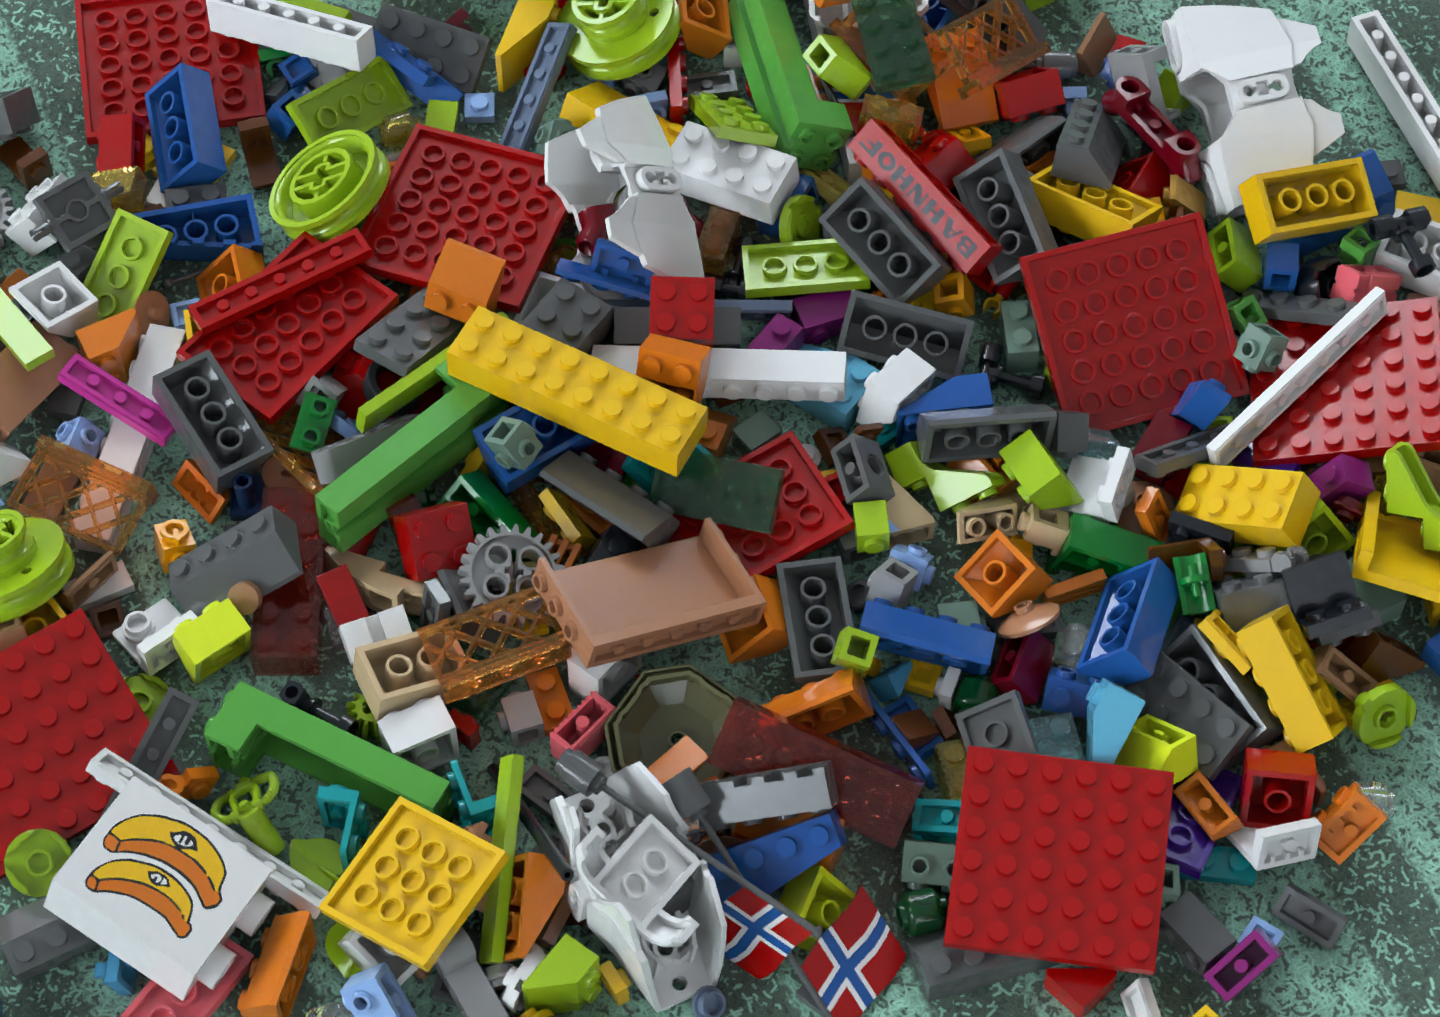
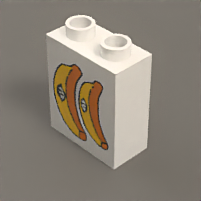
[43,776,275,1001]

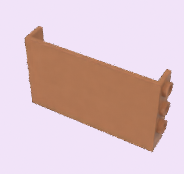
[532,517,767,669]

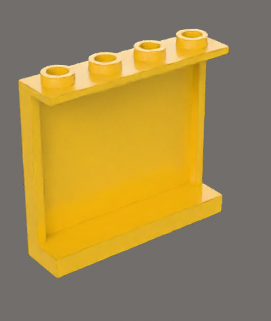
[1351,490,1440,603]

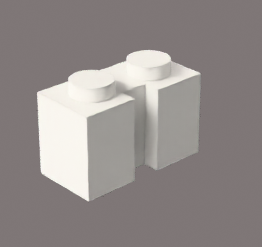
[338,604,412,666]

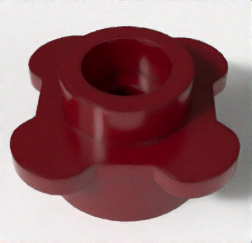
[1330,495,1364,524]

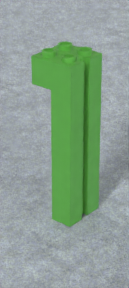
[728,0,853,172]
[315,359,509,554]
[204,681,455,821]

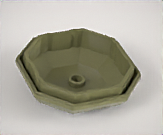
[604,663,753,782]

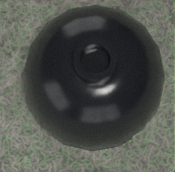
[1294,256,1347,299]

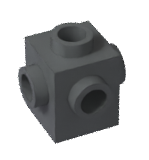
[618,63,668,97]

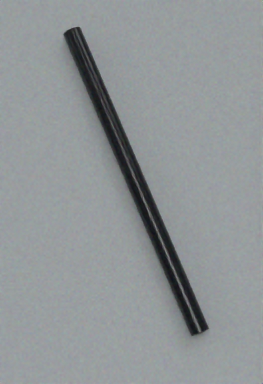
[487,763,574,881]

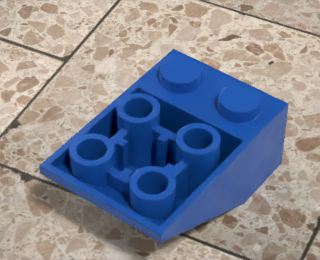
[895,372,994,449]

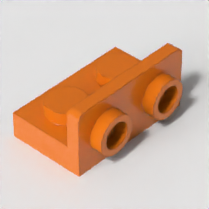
[1311,781,1388,865]

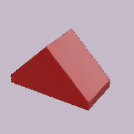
[1044,968,1117,1017]

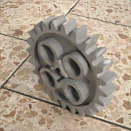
[457,524,565,629]

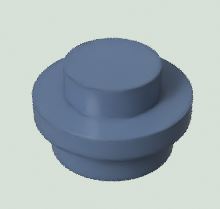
[692,985,726,1017]

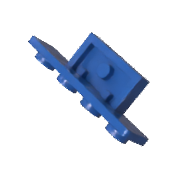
[373,28,463,104]
[555,238,654,301]
[866,687,946,791]

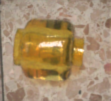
[378,110,422,153]

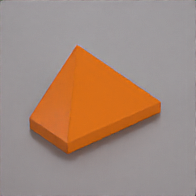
[171,459,230,524]

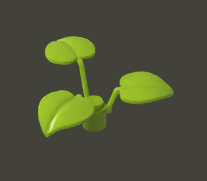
[289,838,362,979]

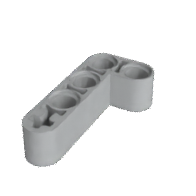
[311,414,420,484]
[434,927,509,1017]

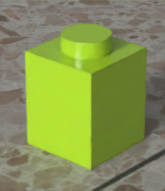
[853,500,890,554]
[831,626,880,674]

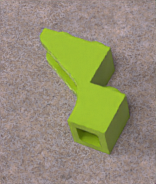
[884,441,1007,514]
[1383,441,1440,552]

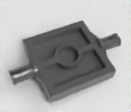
[29,169,124,254]

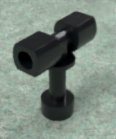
[1365,206,1436,278]
[704,236,763,300]
[974,342,1046,400]
[279,680,360,736]

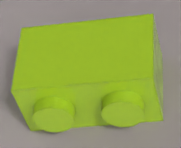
[1207,217,1263,294]

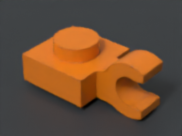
[158,766,220,800]

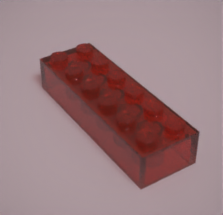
[250,487,329,676]
[707,696,925,849]

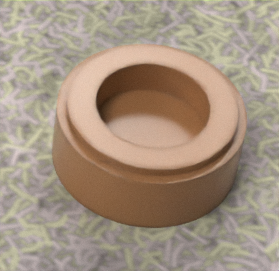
[227,580,263,615]

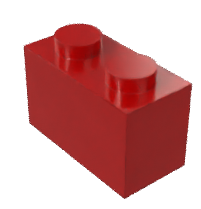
[96,113,146,182]

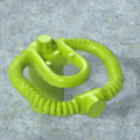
[210,770,285,856]

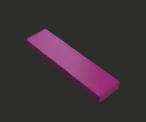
[57,353,176,447]

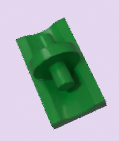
[289,391,337,453]
[1172,552,1216,617]

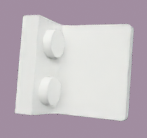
[1056,446,1136,523]
[112,598,197,676]
[1226,817,1322,871]

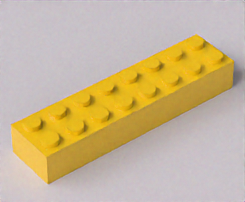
[446,305,708,477]

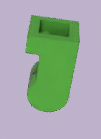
[1339,224,1381,265]
[1226,294,1268,335]

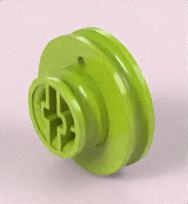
[558,0,681,81]
[269,129,390,243]
[0,509,75,623]

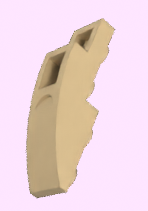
[956,492,1032,545]
[325,545,424,616]

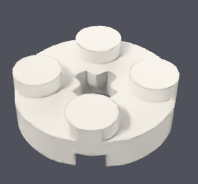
[499,943,549,1013]

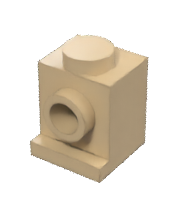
[1017,501,1070,556]

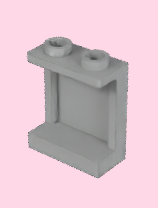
[1107,45,1181,123]

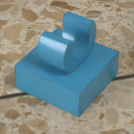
[94,951,137,996]

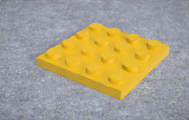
[318,796,510,972]

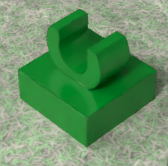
[258,47,290,78]

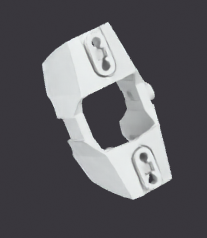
[1162,5,1345,224]
[544,95,704,301]
[549,761,727,1013]

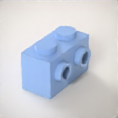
[340,962,417,1017]

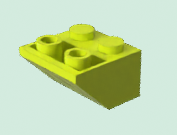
[1113,714,1198,785]

